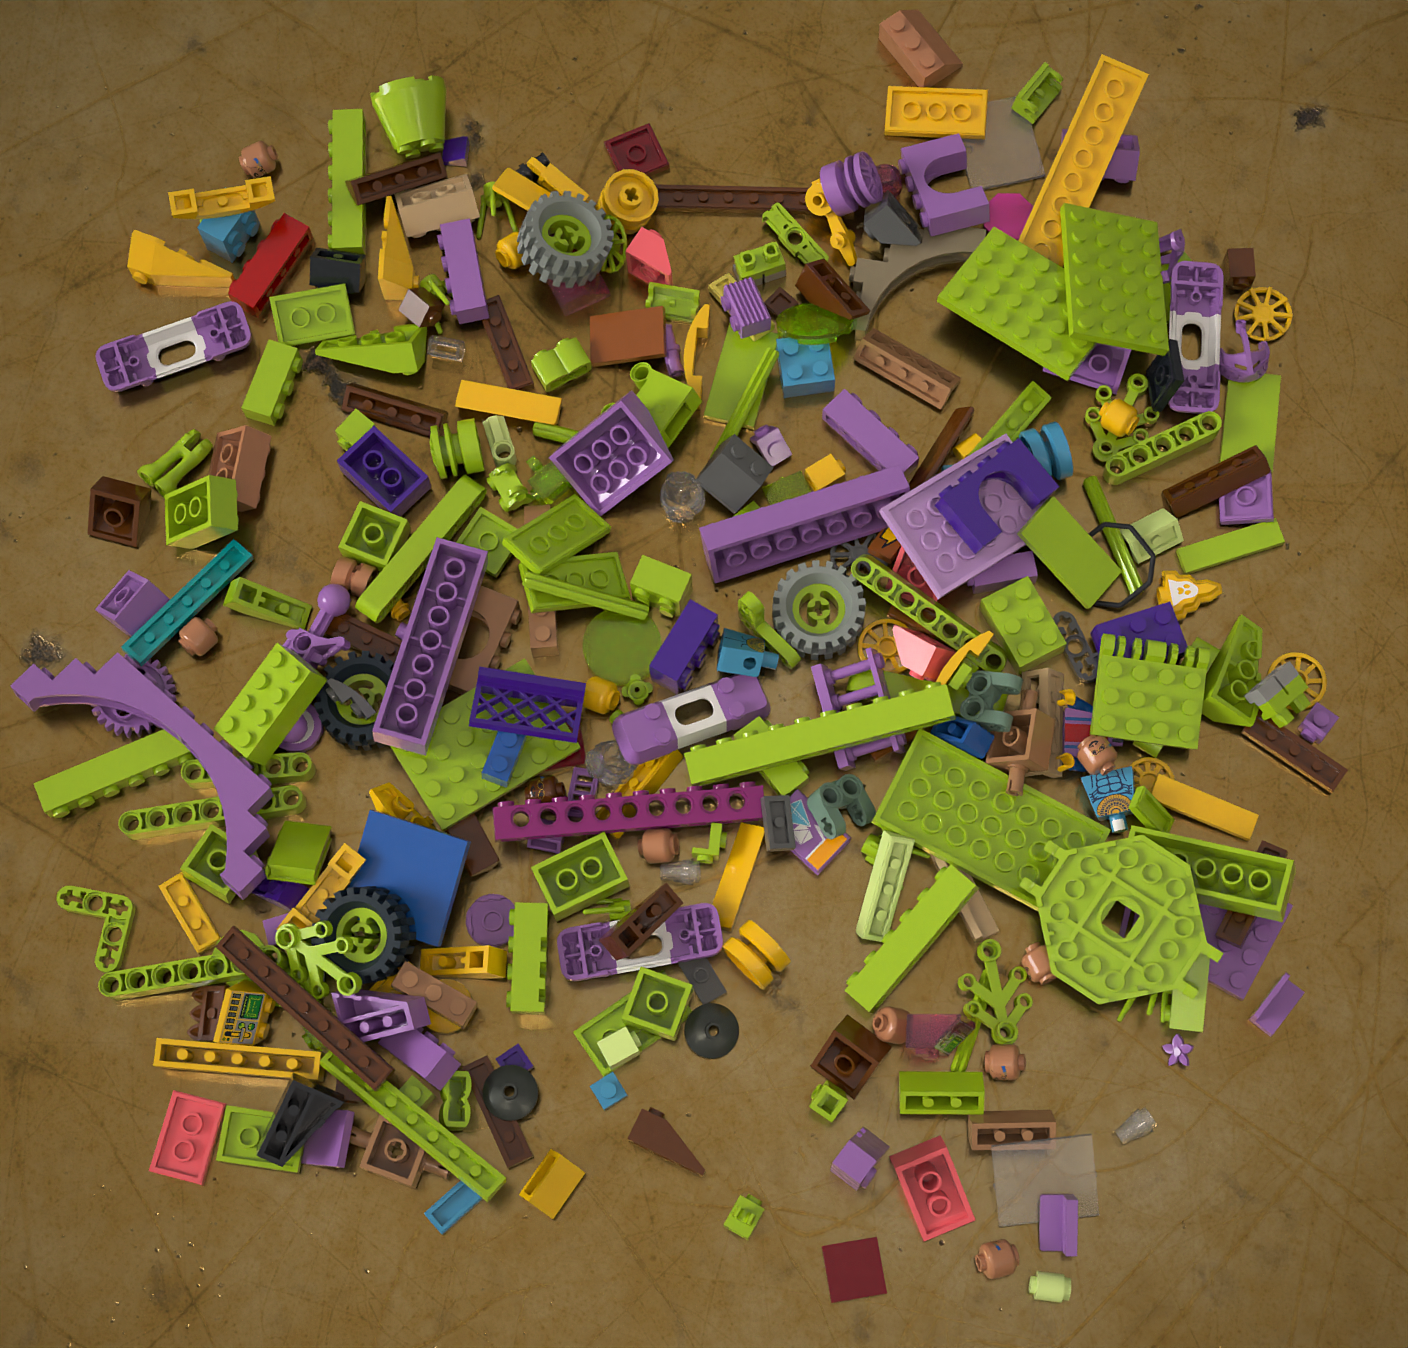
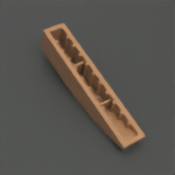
[524,505,559,657]

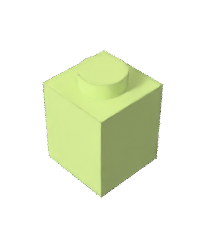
[597,1027,642,1070]

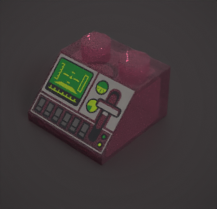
[906,1014,976,1060]

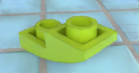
[948,658,979,690]

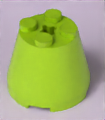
[370,75,446,159]

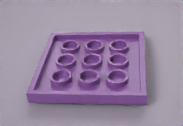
[1198,903,1293,1001]

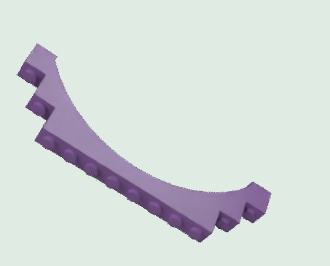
[10,652,274,900]

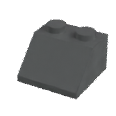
[863,190,921,246]
[695,434,774,514]

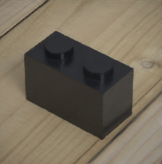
[309,248,366,294]

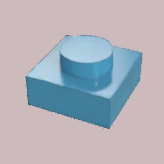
[590,1072,628,1111]

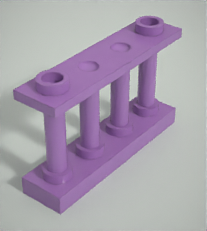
[811,647,907,771]

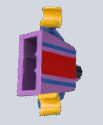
[1056,689,1123,772]

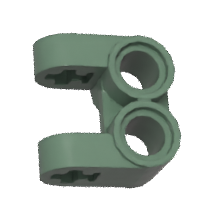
[960,671,1024,732]
[807,774,876,839]

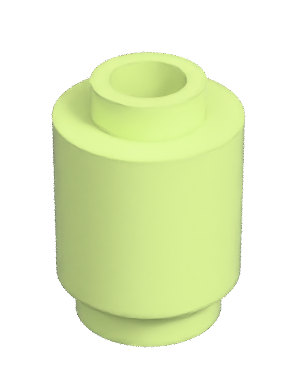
[1029,1271,1071,1303]

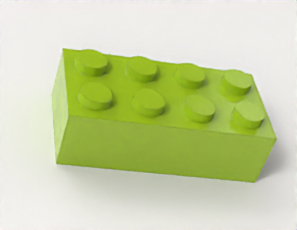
[214,643,327,766]

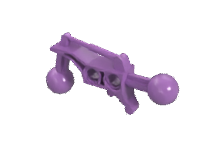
[283,584,351,743]

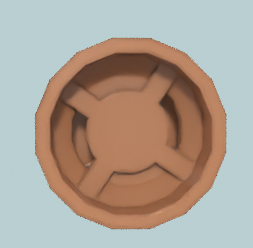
[331,556,378,597]

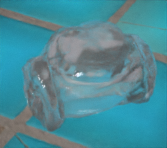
[660,471,705,523]
[585,740,638,787]

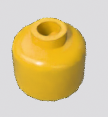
[495,231,524,269]
[1099,398,1140,437]
[583,676,620,714]

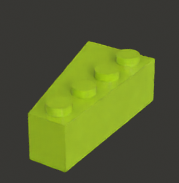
[506,902,549,1015]

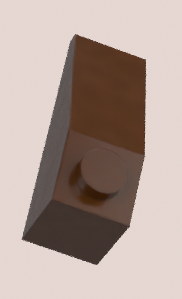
[795,258,870,320]
[599,882,683,961]
[627,1107,706,1178]

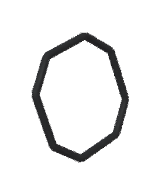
[1088,522,1156,608]

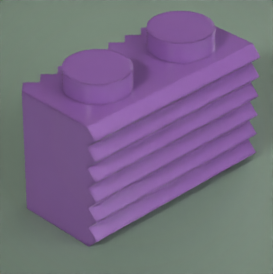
[720,277,771,339]

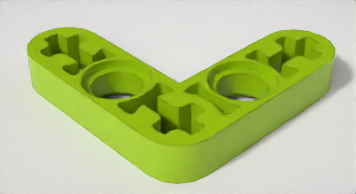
[738,591,801,669]
[56,886,135,974]

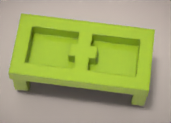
[1011,62,1064,124]
[645,282,700,324]

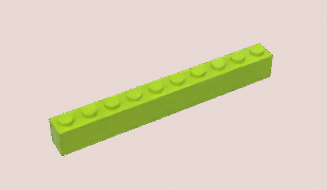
[684,682,956,786]

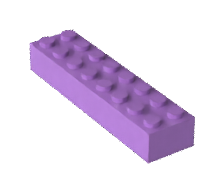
[699,465,910,583]
[372,537,488,756]

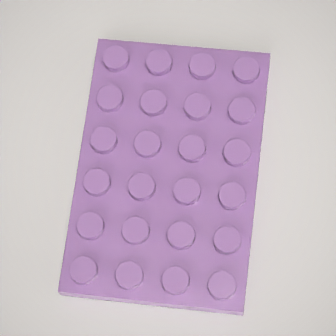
[879,434,1050,599]

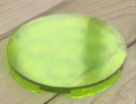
[776,303,854,345]
[583,610,662,685]

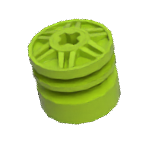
[429,418,485,479]

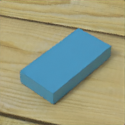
[424,1180,483,1235]

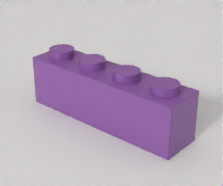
[437,218,489,324]
[822,389,919,478]

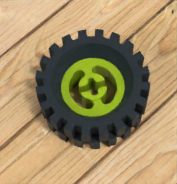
[314,651,395,751]
[311,886,416,984]

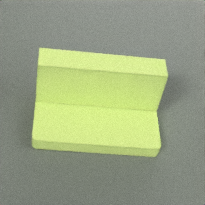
[1120,508,1184,564]

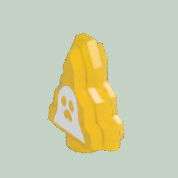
[1156,570,1223,621]

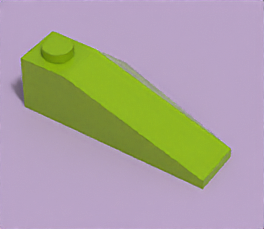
[315,324,427,375]
[1202,615,1262,727]

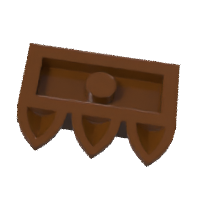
[187,986,229,1042]

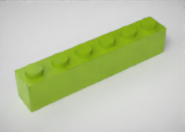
[328,109,366,255]
[34,729,196,818]
[844,864,979,1014]

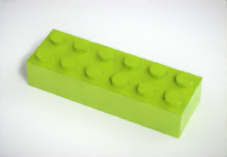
[1128,825,1296,922]

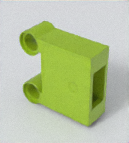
[601,362,702,448]

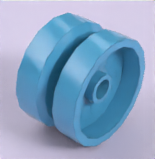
[1019,422,1073,480]

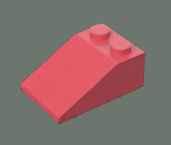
[889,1135,975,1241]

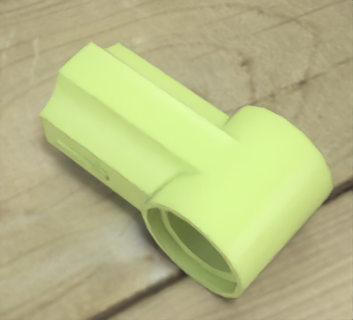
[482,415,517,467]

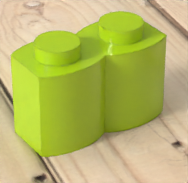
[531,337,592,392]
[439,1071,471,1131]

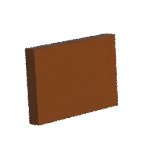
[590,306,667,367]

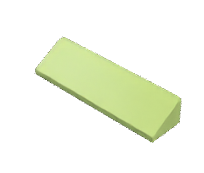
[856,831,915,942]

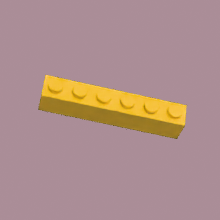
[153,1038,325,1082]

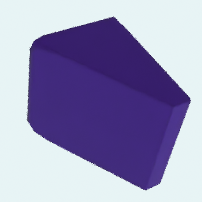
[442,136,470,167]

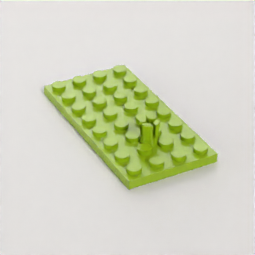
[871,729,1111,912]

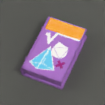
[790,789,852,876]

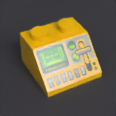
[213,979,276,1046]

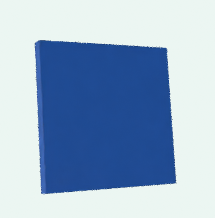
[348,810,471,947]

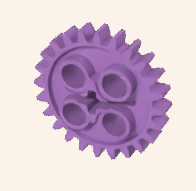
[91,654,177,738]

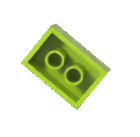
[165,475,239,549]
[979,576,1067,676]
[531,832,630,922]

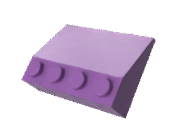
[549,390,673,516]

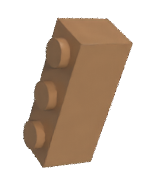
[391,961,478,1029]
[968,1110,1056,1150]

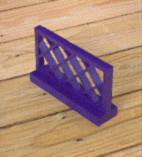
[469,666,586,743]

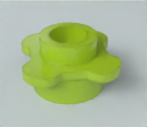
[621,674,653,705]

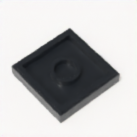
[1146,339,1184,413]

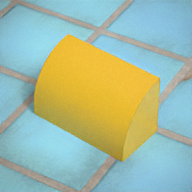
[519,1149,585,1219]

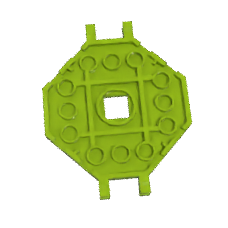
[1019,835,1224,1004]

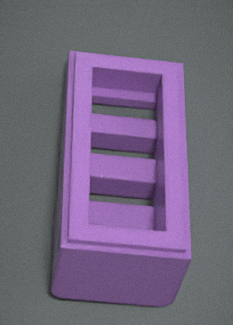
[567,767,601,822]

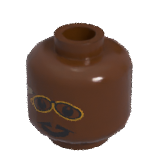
[525,775,566,803]

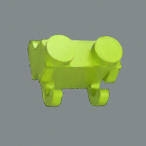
[487,463,534,512]

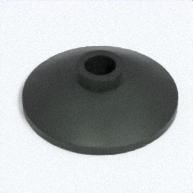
[684,1003,739,1058]
[483,1065,538,1121]

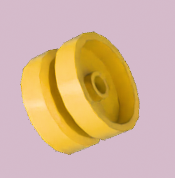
[597,169,659,234]
[722,919,791,990]

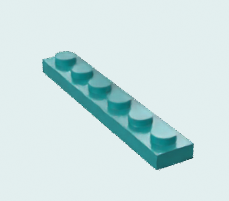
[121,539,253,667]

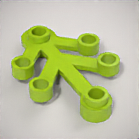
[1085,374,1159,462]
[275,920,362,999]
[958,939,1033,1044]

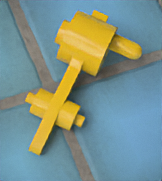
[805,179,857,266]

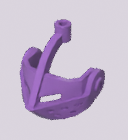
[1159,229,1185,284]
[1219,319,1270,382]

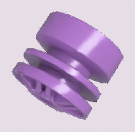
[820,151,883,217]

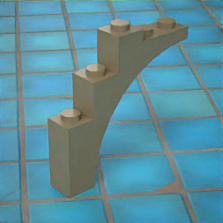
[849,227,986,340]

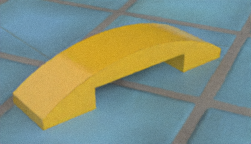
[168,176,275,219]
[684,304,710,410]
[936,631,994,685]
[276,843,366,940]

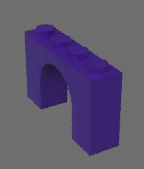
[934,438,1059,554]

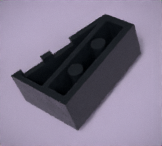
[256,1073,344,1167]

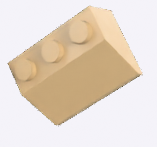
[394,174,480,238]

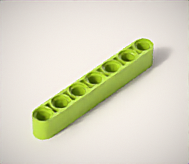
[355,475,487,623]
[851,554,1007,672]
[118,785,307,840]
[98,945,289,1000]

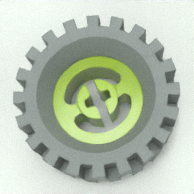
[517,191,614,288]
[772,560,866,660]

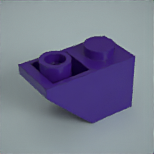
[251,869,309,912]

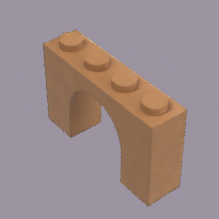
[448,586,522,695]

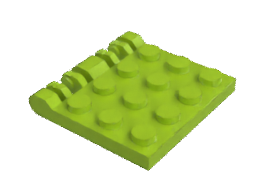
[1090,633,1210,750]

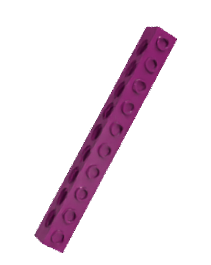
[492,782,764,843]

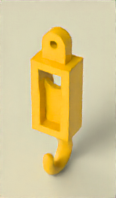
[526,157,598,211]

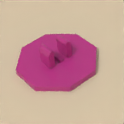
[984,193,1034,241]

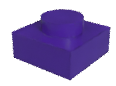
[496,1044,534,1071]

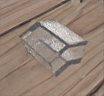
[427,335,465,362]

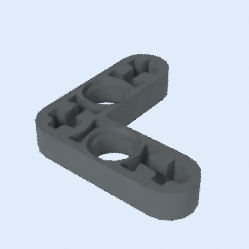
[1053,611,1099,683]

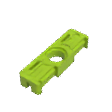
[762,203,829,264]

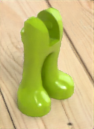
[137,429,213,499]

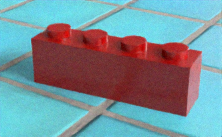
[228,213,313,318]

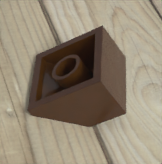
[87,476,152,547]
[810,1014,892,1099]

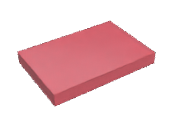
[149,1090,227,1185]

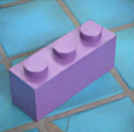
[378,1027,461,1091]

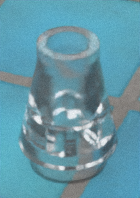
[660,858,701,885]
[1115,1107,1158,1145]

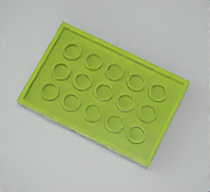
[1060,203,1169,356]
[937,227,1097,381]
[390,658,581,832]

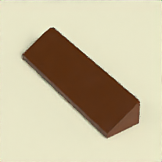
[345,152,448,206]
[341,383,448,436]
[909,406,975,491]
[1162,445,1271,518]
[446,813,499,877]

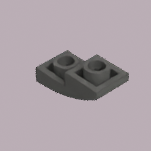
[325,678,376,721]

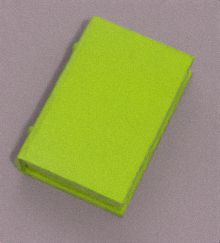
[265,821,332,885]

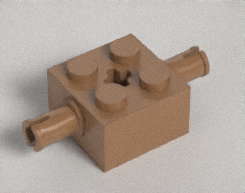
[986,689,1056,796]
[349,1115,450,1189]

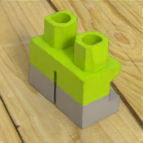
[732,241,786,286]
[1244,661,1311,728]

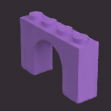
[898,133,990,236]
[966,551,1038,594]

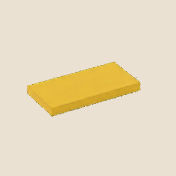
[884,86,988,139]

